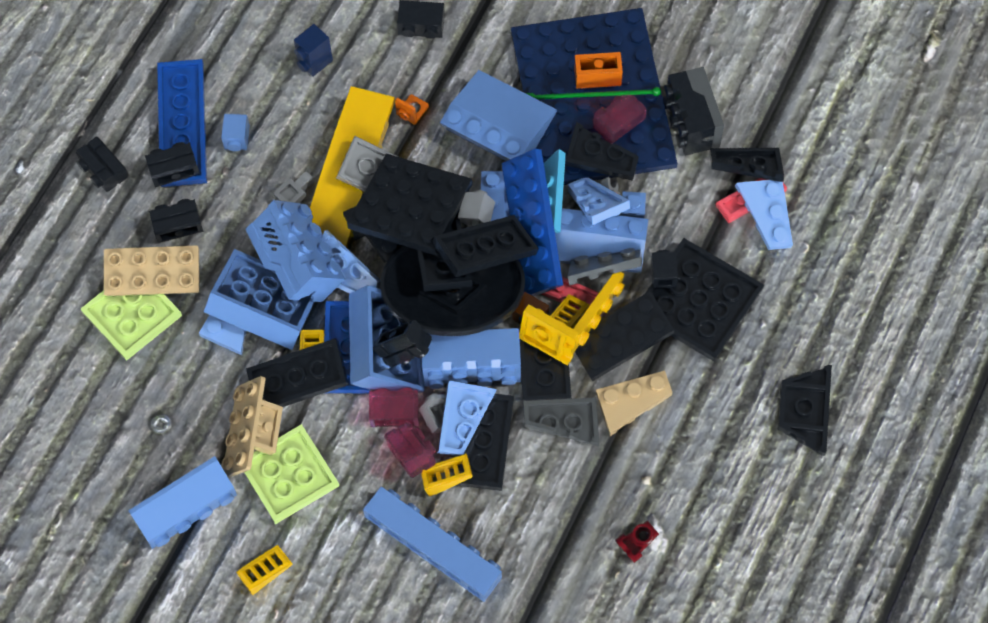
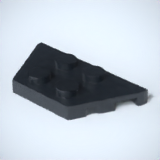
[778,365,832,456]

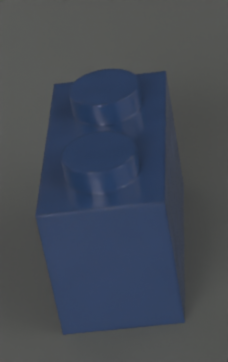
[294,24,333,77]

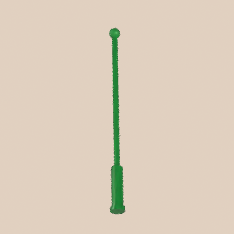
[525,87,661,99]

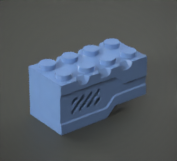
[245,200,345,302]
[422,328,521,389]

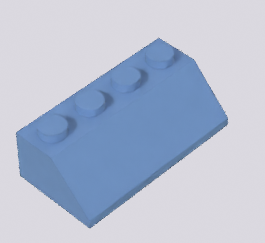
[555,208,649,273]
[128,456,237,549]

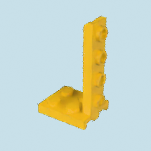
[519,272,625,366]

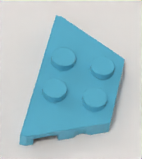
[544,149,566,233]

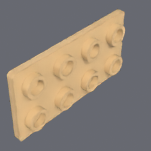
[104,246,200,296]
[221,376,283,478]

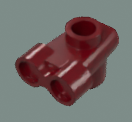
[615,521,659,563]

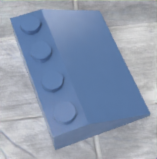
[440,70,557,161]
[204,249,314,350]
[349,285,425,393]

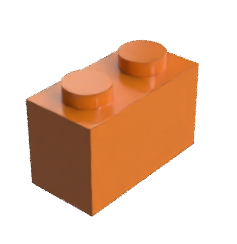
[574,52,623,89]

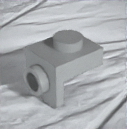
[418,393,446,433]

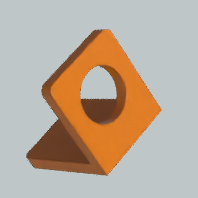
[395,94,429,125]

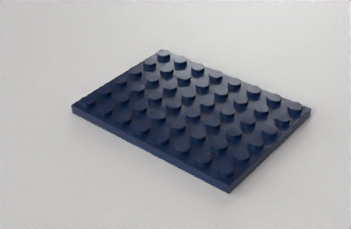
[511,8,678,185]

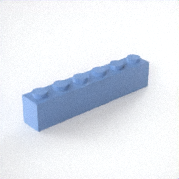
[363,487,502,602]

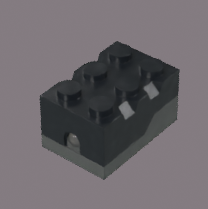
[663,67,724,156]

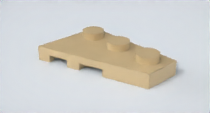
[596,371,672,436]

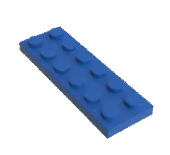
[157,59,207,187]
[502,148,563,296]

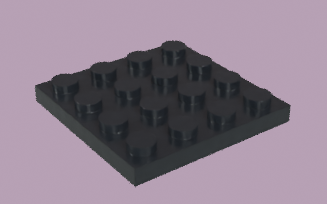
[347,153,473,255]
[645,238,765,362]

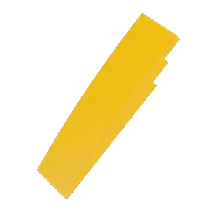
[310,86,395,248]

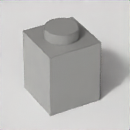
[458,190,495,227]

